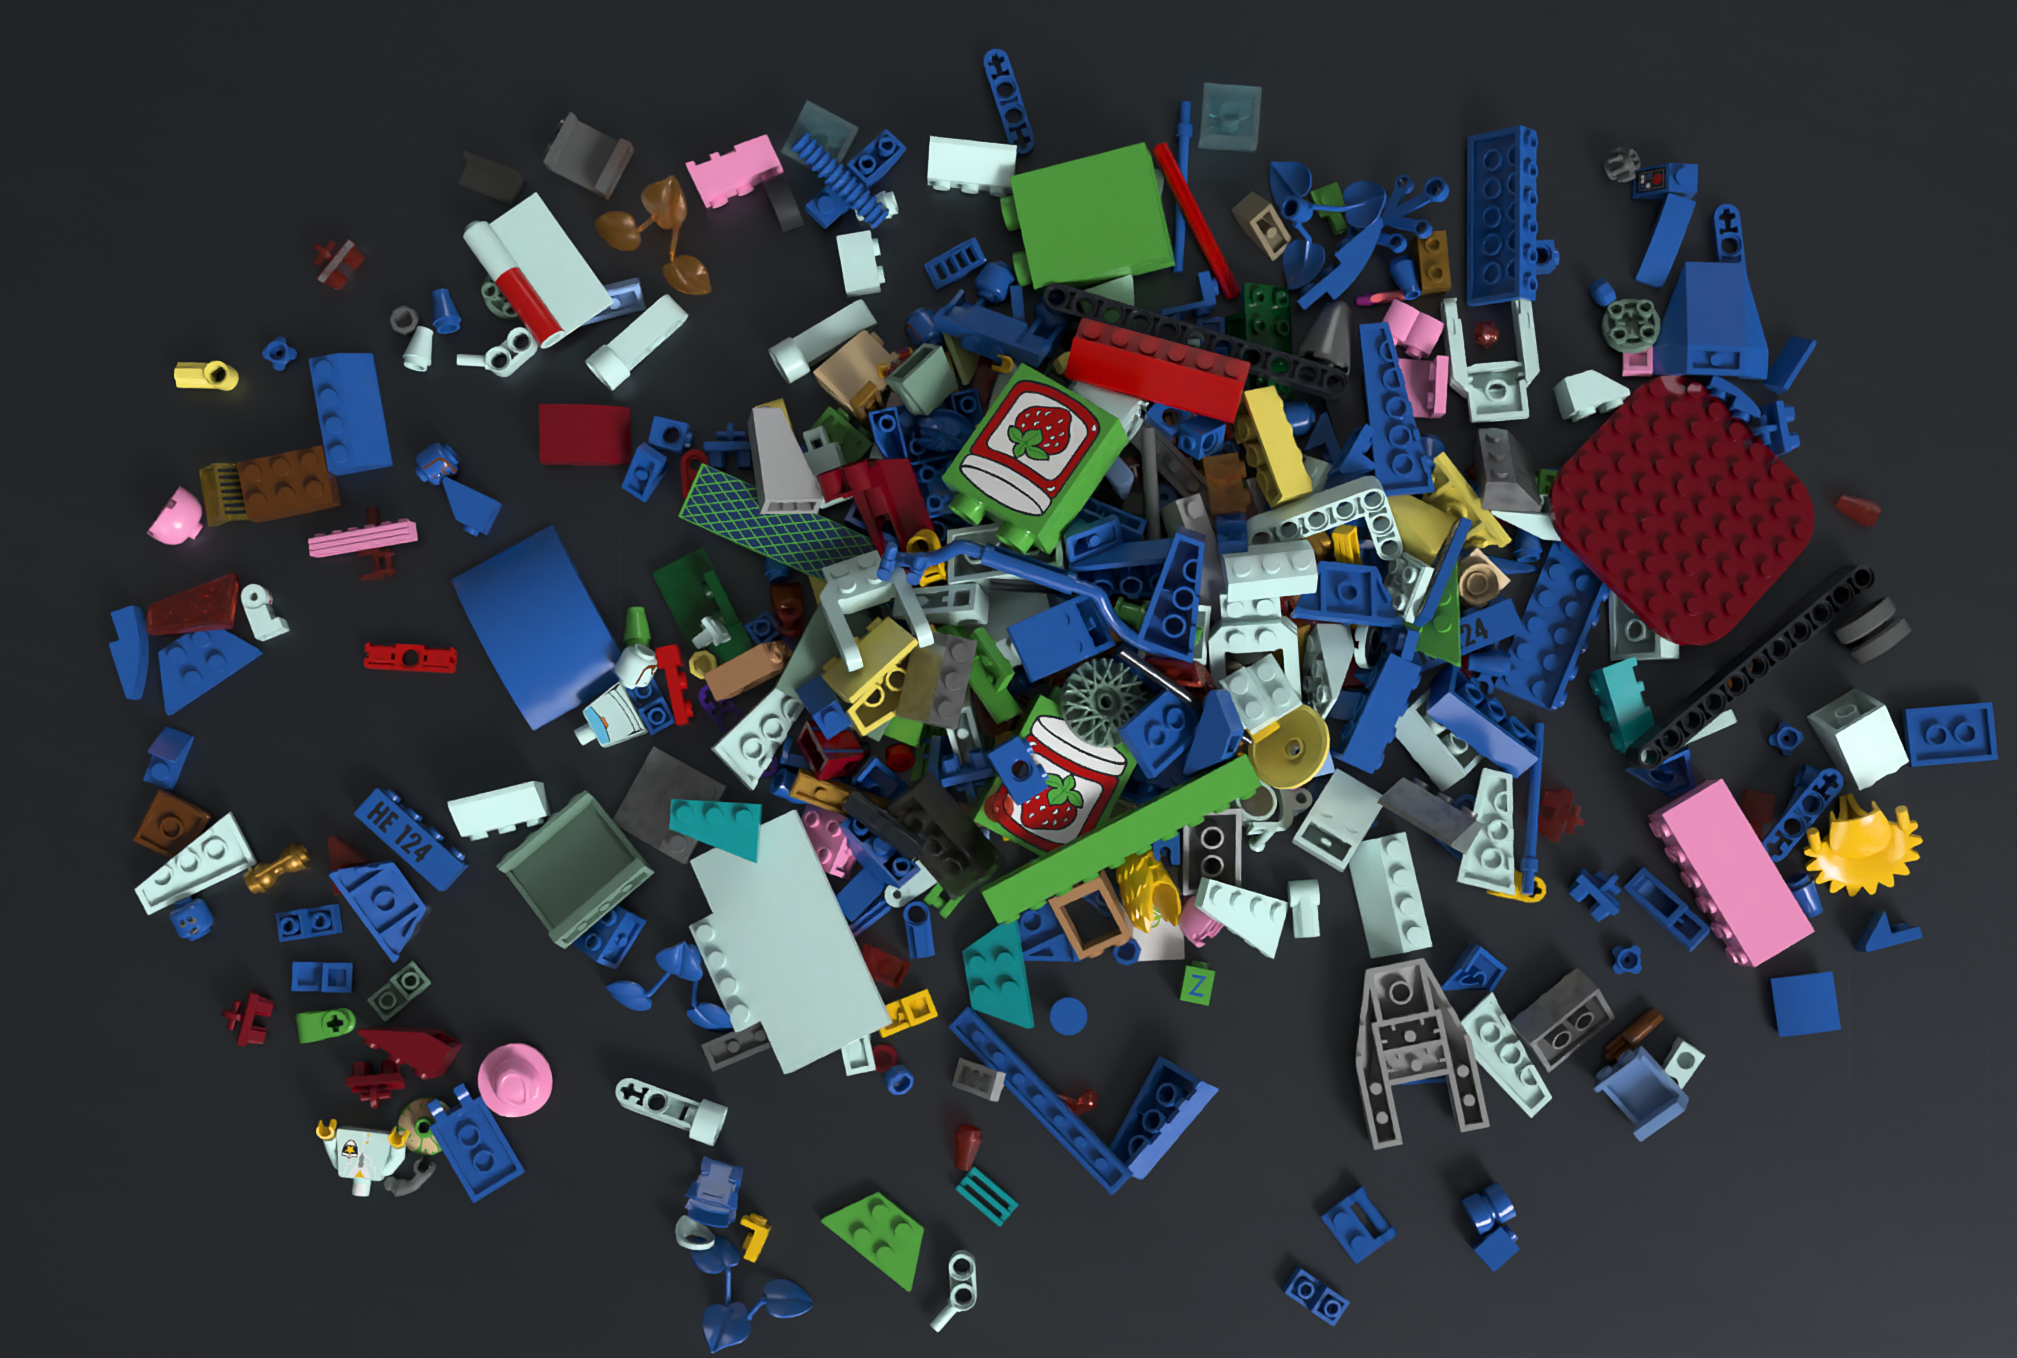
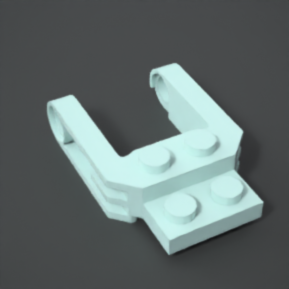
[1440,298,1540,424]
[819,550,934,672]
[1208,590,1302,702]

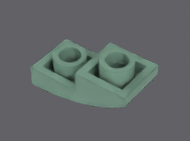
[367,961,431,1023]

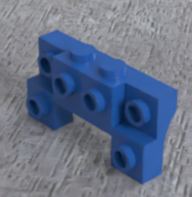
[934,289,1063,368]

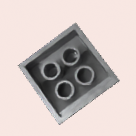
[613,746,729,864]

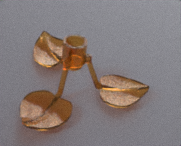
[594,175,712,295]

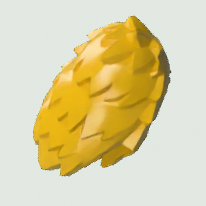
[1116,847,1181,933]

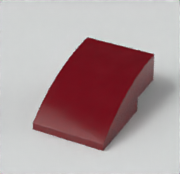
[539,404,631,466]

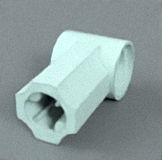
[1287,879,1320,938]

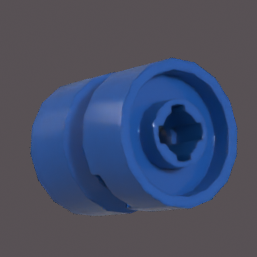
[1461,1182,1516,1235]

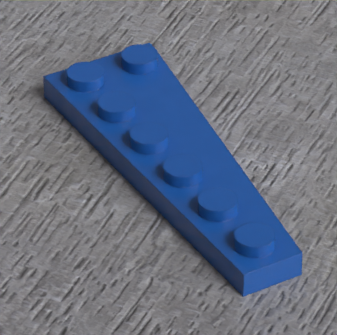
[1358,322,1435,497]

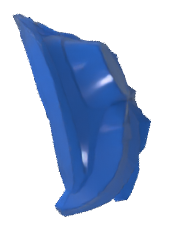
[917,409,973,452]

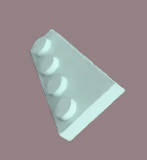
[1460,992,1552,1118]

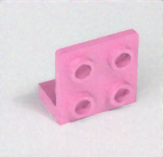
[1399,355,1449,419]
[801,804,857,880]

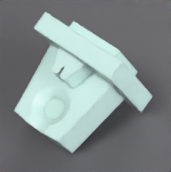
[692,615,731,650]

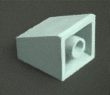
[1807,688,1909,791]

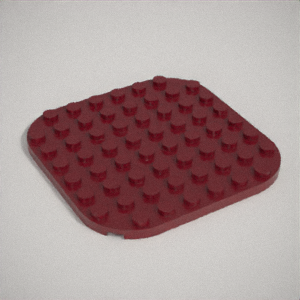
[1548,375,1814,646]

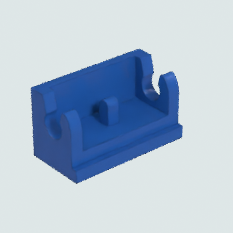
[1151,832,1180,867]

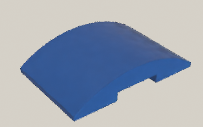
[452,524,622,731]

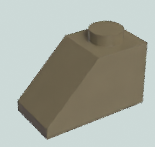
[1231,192,1293,261]

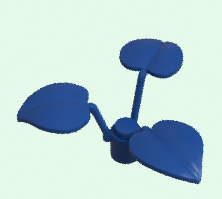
[1270,161,1386,290]
[605,941,734,1033]
[691,1235,813,1353]

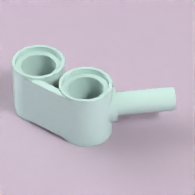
[457,327,538,377]
[930,1250,977,1332]

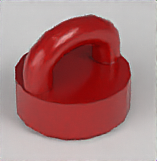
[885,743,915,772]

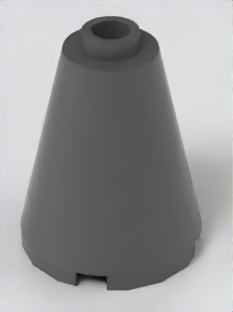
[1295,300,1352,383]

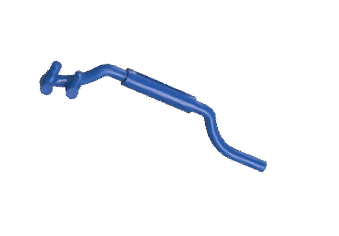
[876,539,1187,665]

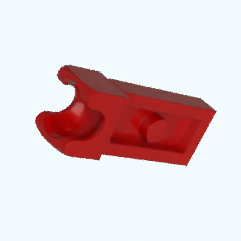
[655,644,694,726]

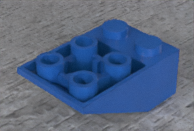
[1006,595,1116,683]

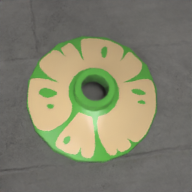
[398,1097,451,1155]

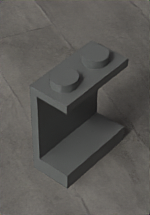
[543,112,634,200]

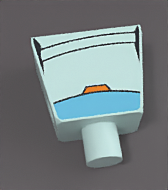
[574,682,649,748]

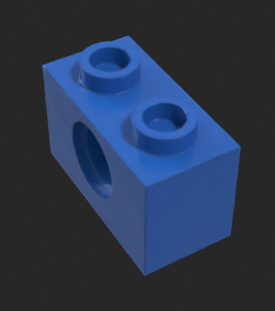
[985,735,1049,806]

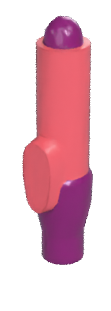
[1354,290,1406,306]

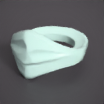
[675,1215,715,1250]

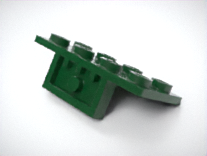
[1225,283,1294,401]
[653,548,754,667]

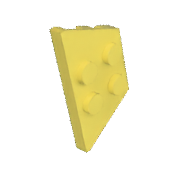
[1421,451,1512,549]

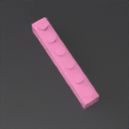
[308,518,418,558]

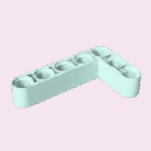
[1246,476,1403,561]

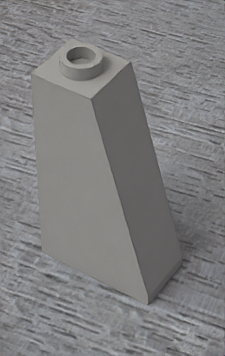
[747,406,823,514]

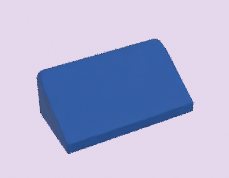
[1762,337,1817,395]

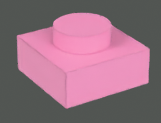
[1622,346,1653,377]

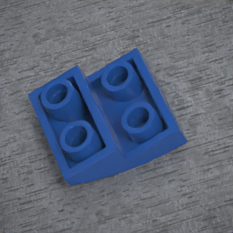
[1771,971,1841,1037]

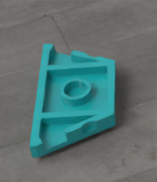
[962,920,1035,1029]

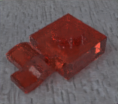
[1741,789,1776,841]

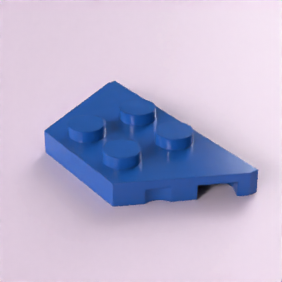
[1291,561,1403,628]
[158,620,263,715]
[1001,858,1082,962]
[328,860,427,963]

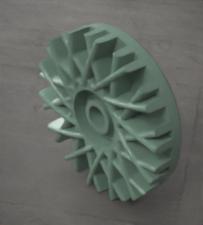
[1060,658,1148,748]

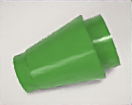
[623,607,652,648]

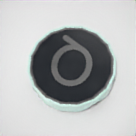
[1354,624,1383,669]

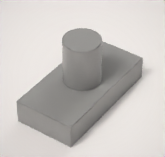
[952,1058,1006,1102]

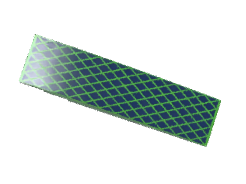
[678,463,908,612]

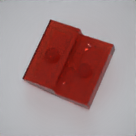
[1143,655,1217,701]

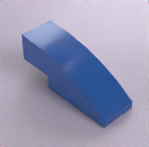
[1634,193,1696,289]
[109,605,149,700]
[1624,867,1710,953]

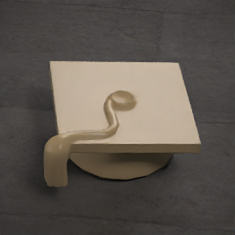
[1458,547,1511,611]

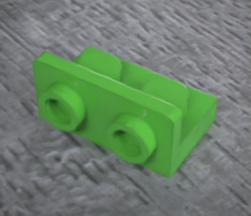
[810,406,874,464]

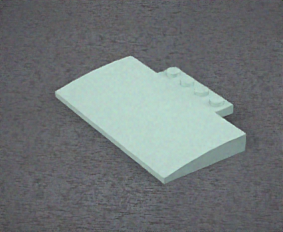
[689,810,892,1074]

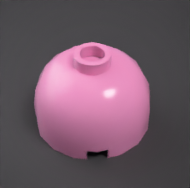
[147,486,203,545]
[1178,895,1224,947]

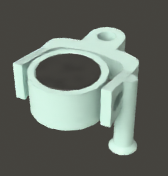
[1229,778,1312,852]

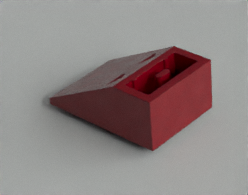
[357,1026,462,1080]

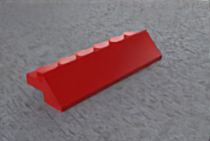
[1065,318,1251,424]

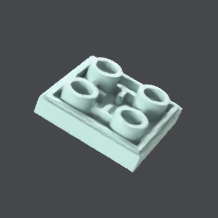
[1383,551,1434,623]

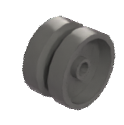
[1833,595,1912,665]

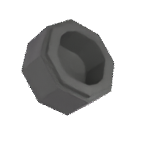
[389,305,420,336]

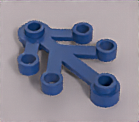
[1348,174,1449,253]

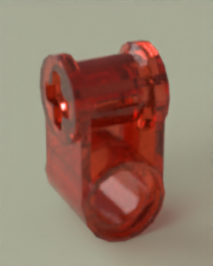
[770,582,803,637]

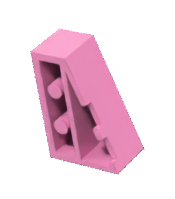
[685,134,783,208]

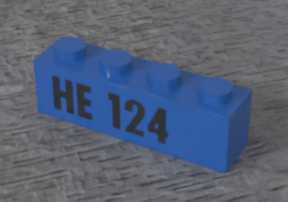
[1409,595,1525,673]
[354,788,469,891]

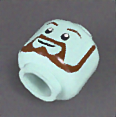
[615,644,658,689]

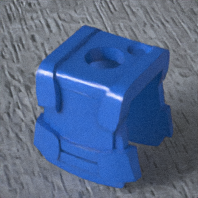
[685,1156,743,1228]

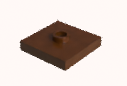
[133,788,213,860]

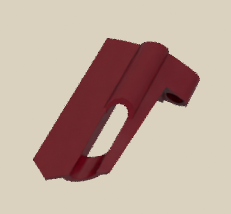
[816,458,948,588]

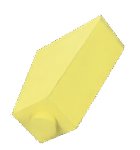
[1376,495,1456,566]

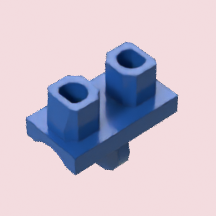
[1751,401,1800,456]
[704,423,753,469]
[941,747,994,798]
[1568,867,1621,922]

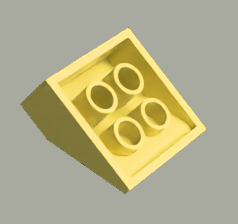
[820,616,919,704]

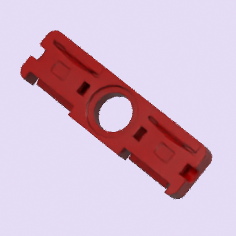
[364,642,457,673]

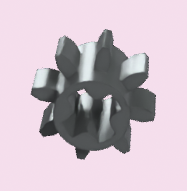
[1604,146,1641,183]

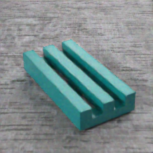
[955,1166,1019,1227]

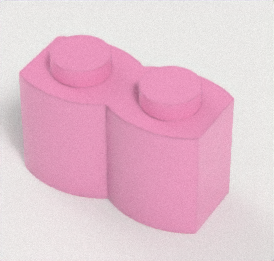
[1382,299,1445,360]

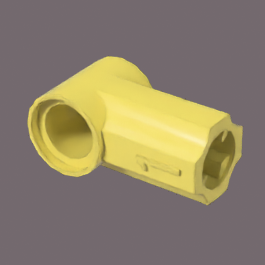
[174,361,239,391]

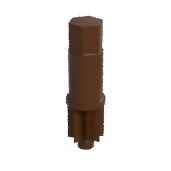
[1604,1007,1664,1062]

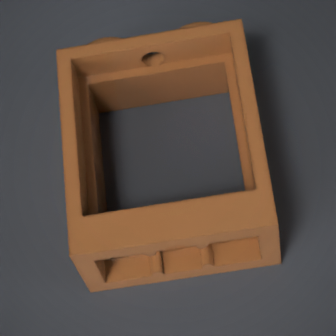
[703,640,793,701]
[1048,869,1133,960]

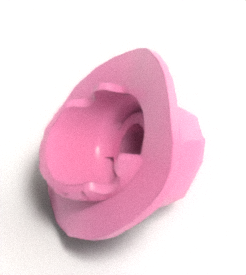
[478,1043,553,1117]

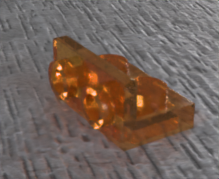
[1203,452,1251,516]

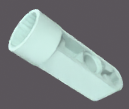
[585,294,688,391]
[768,299,878,384]
[615,1078,728,1146]

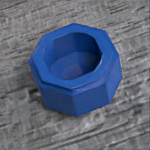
[1589,277,1616,308]
[1112,938,1142,966]
[883,1065,914,1095]

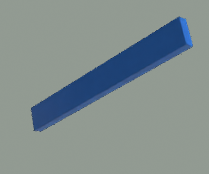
[948,1005,1134,1196]

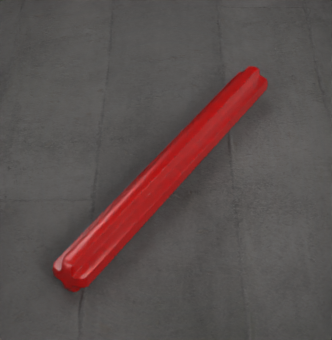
[1152,142,1241,300]

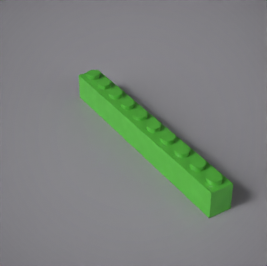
[980,752,1262,925]

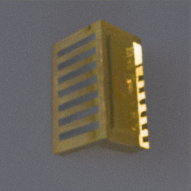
[199,463,249,526]

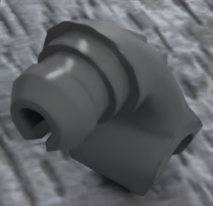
[384,1157,436,1197]

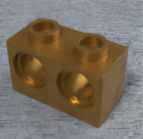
[1412,230,1451,296]

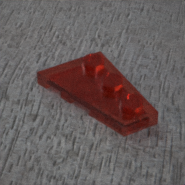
[146,572,239,636]

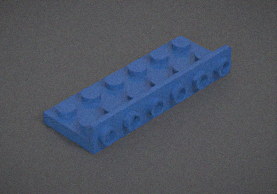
[1467,125,1538,307]
[1493,540,1611,711]

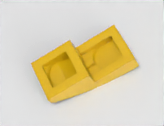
[878,989,938,1038]

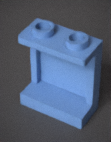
[1593,1046,1689,1142]

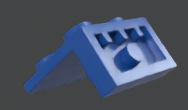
[572,904,647,970]

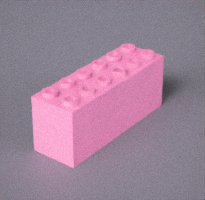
[1648,779,1815,967]

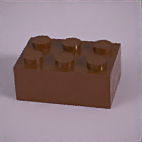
[237,445,341,523]

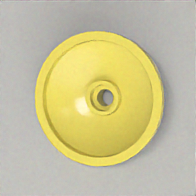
[1248,704,1330,789]

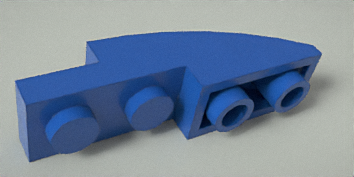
[805,129,906,229]
[1297,216,1384,310]

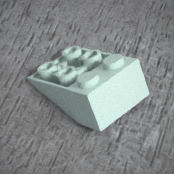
[1302,624,1355,719]
[1292,768,1382,872]

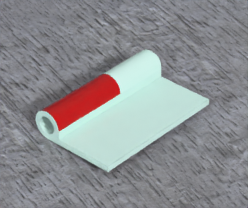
[463,192,614,349]

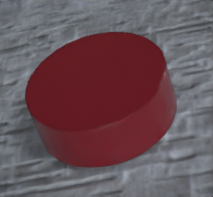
[872,1043,898,1073]

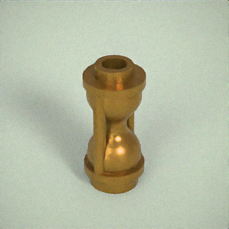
[243,842,310,894]

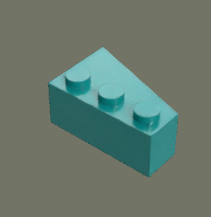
[1589,657,1655,753]
[669,799,762,864]

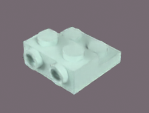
[1219,653,1303,735]

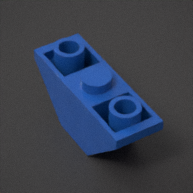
[1183,689,1245,775]
[840,815,921,889]

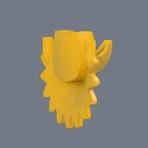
[1803,793,1923,897]

